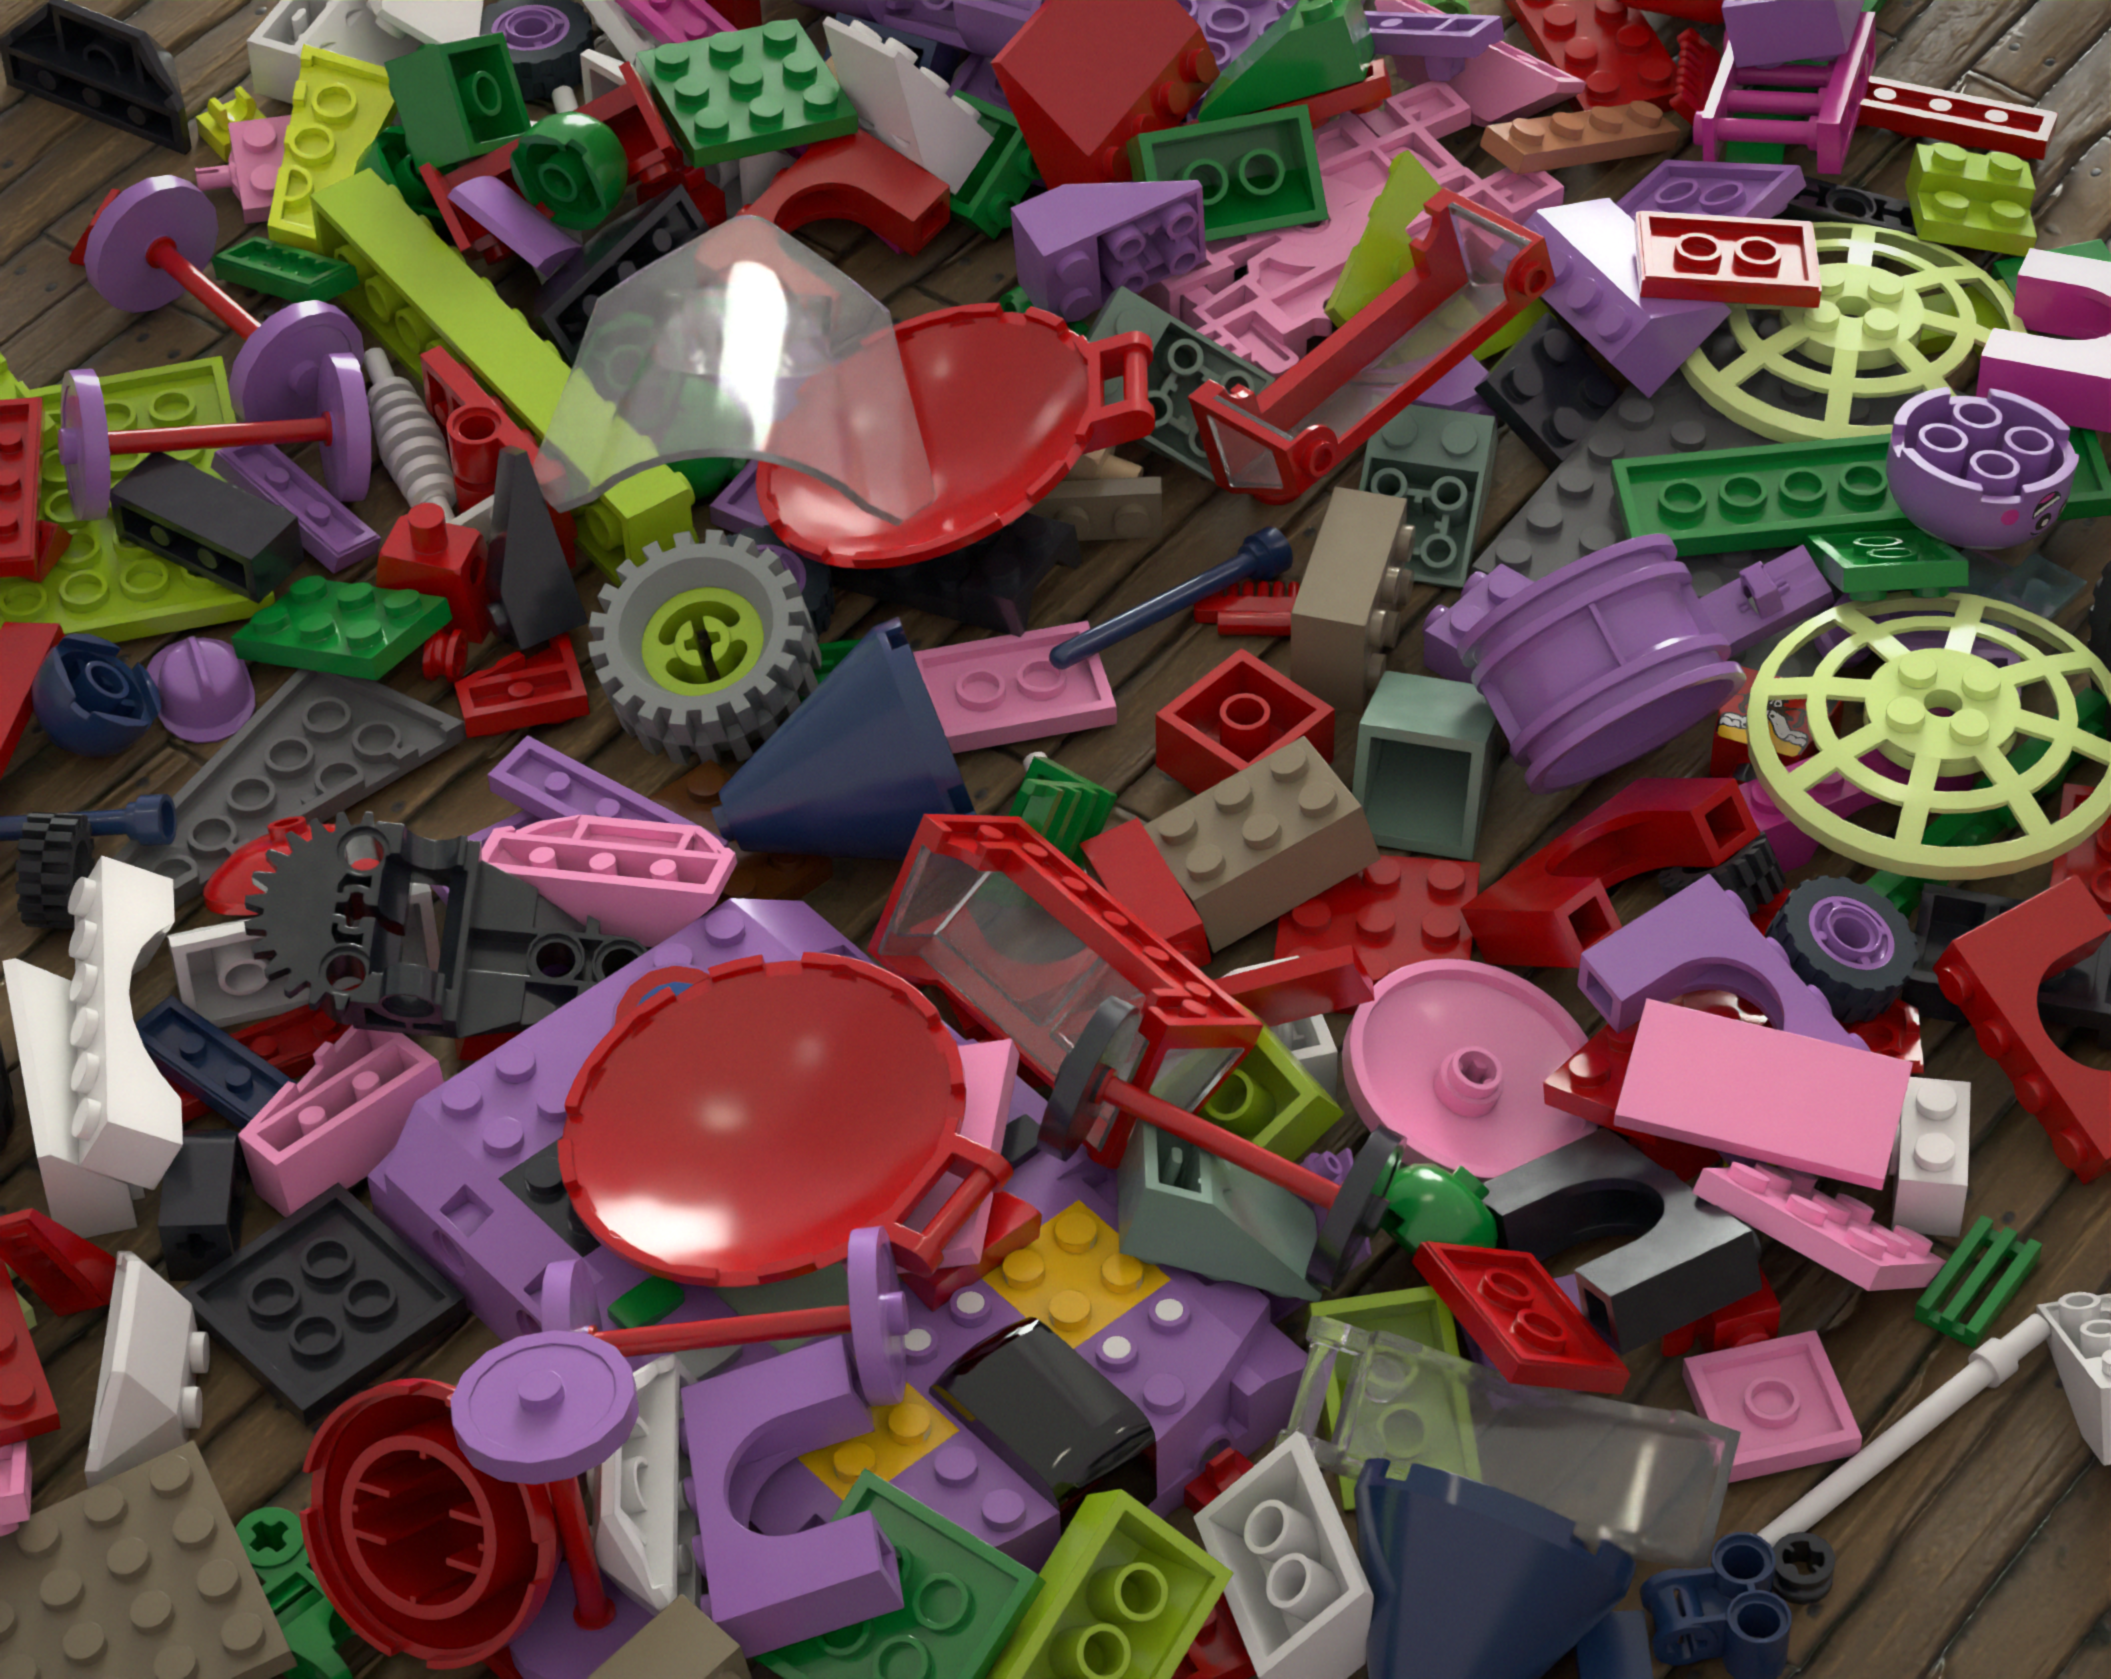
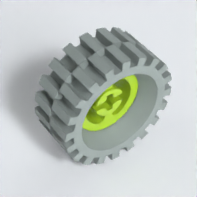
[588,529,821,766]

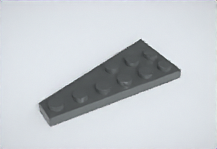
[112,668,466,909]

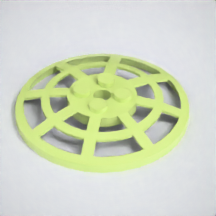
[1679,222,2027,443]
[1745,591,2111,880]

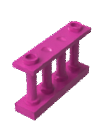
[1693,12,1876,175]

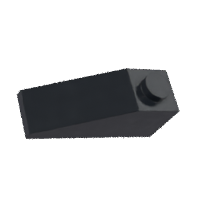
[484,445,589,650]

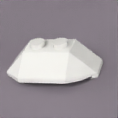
[84,1251,210,1488]
[587,1353,701,1617]

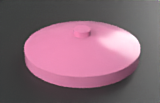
[1342,959,1599,1183]

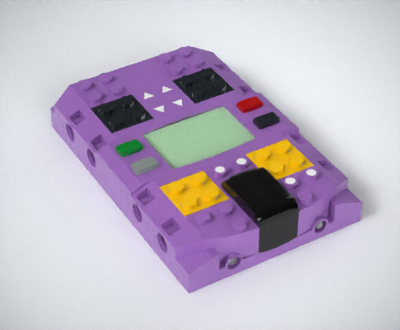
[367,898,1318,1575]

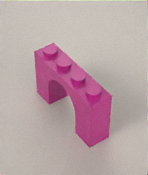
[1976,248,2111,433]

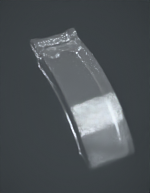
[1274,1316,1741,1569]

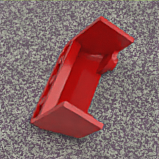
[418,61,679,266]

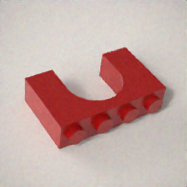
[694,127,950,361]
[1460,778,1760,968]
[903,817,1212,1042]
[1932,874,2111,1185]

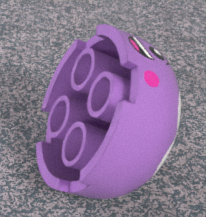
[1886,387,2079,550]

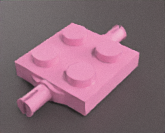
[195,115,291,224]

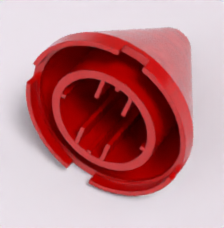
[299,1378,589,1670]

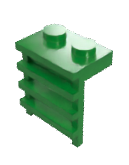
[974,756,1117,910]

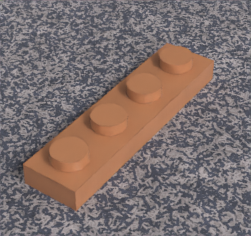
[1480,101,1681,175]

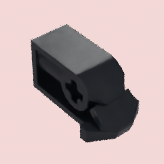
[158,1129,250,1281]

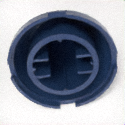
[711,617,977,865]
[1354,1458,1637,1679]

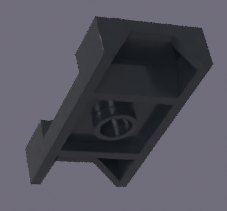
[828,512,1082,637]
[1901,883,2111,1050]

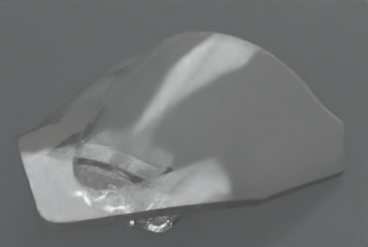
[532,215,937,527]

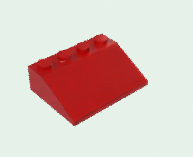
[990,0,1221,191]

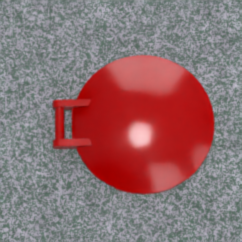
[756,303,1155,569]
[558,952,1014,1287]

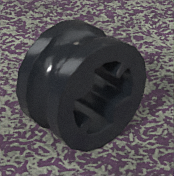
[1773,1532,1836,1605]

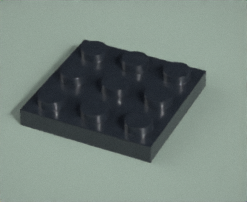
[178,1182,468,1427]

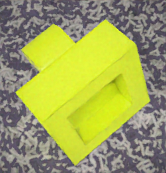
[196,86,266,163]

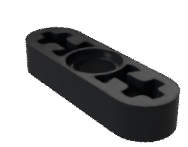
[1771,176,1918,237]

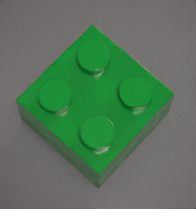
[384,31,531,174]

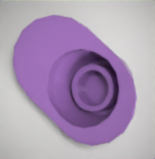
[147,636,256,744]

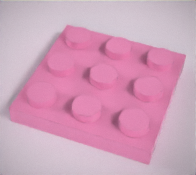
[1692,1162,1947,1291]

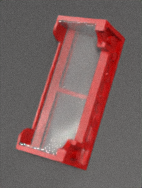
[1188,187,1556,496]
[867,814,1264,1169]

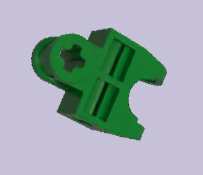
[235,1507,358,1679]

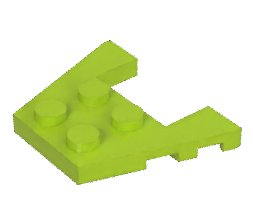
[1324,150,1557,377]

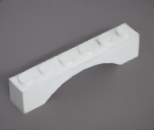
[68,855,183,1190]

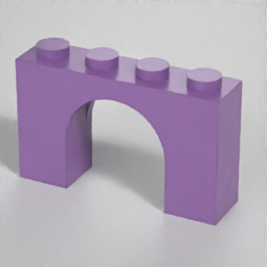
[1577,874,1871,1168]
[679,1335,905,1659]

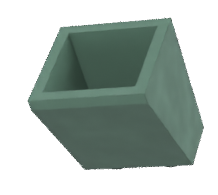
[1352,670,1504,861]

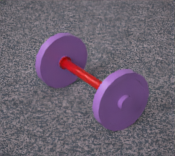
[84,175,365,422]
[58,352,371,521]
[541,1226,909,1407]
[451,1330,655,1679]

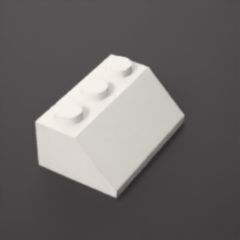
[1194,1431,1374,1679]

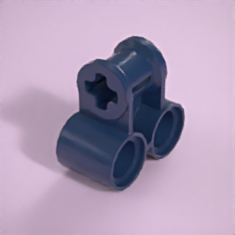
[1639,1532,1792,1679]

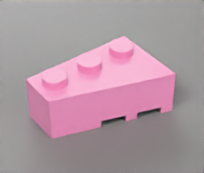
[238,1024,444,1218]

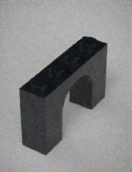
[1483,1127,1763,1355]

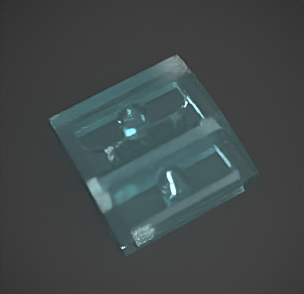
[1941,548,2088,630]

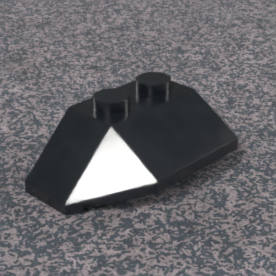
[0,0,192,155]
[534,184,712,369]

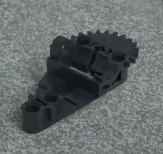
[244,811,647,1039]

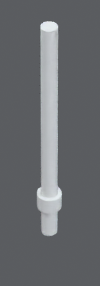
[1756,1314,2051,1548]

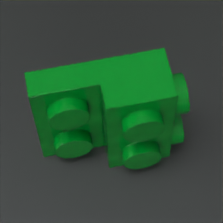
[950,89,1042,240]

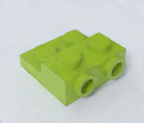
[1905,143,2037,257]

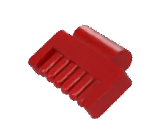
[1669,27,1721,126]
[1194,581,1300,636]

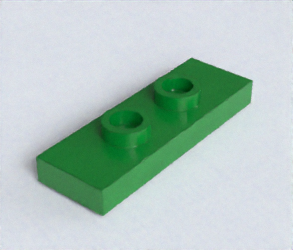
[211,236,360,303]

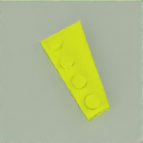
[268,44,398,254]

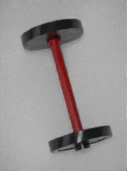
[1037,995,1408,1292]

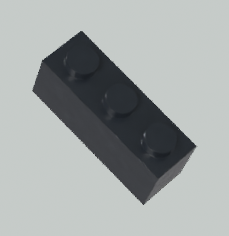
[110,452,305,604]

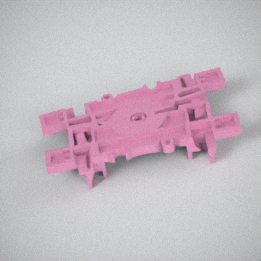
[1137,81,1564,380]

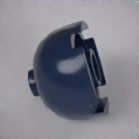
[31,633,162,758]

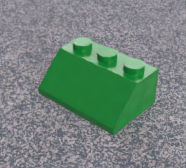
[1126,104,1329,242]

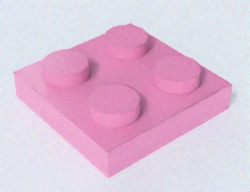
[1682,1330,1862,1484]

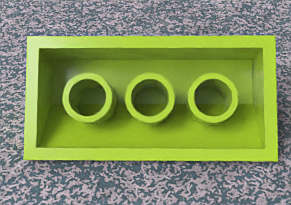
[985,1489,1234,1679]

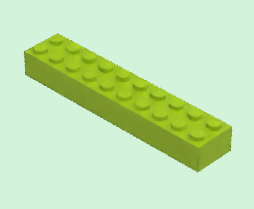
[310,168,699,588]

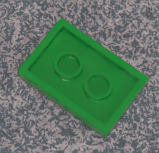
[1804,527,1969,601]
[230,576,453,680]

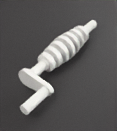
[363,347,494,542]

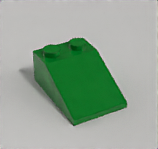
[1197,0,1375,123]

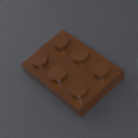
[648,759,833,915]

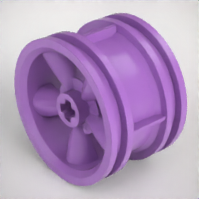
[1456,534,1747,795]

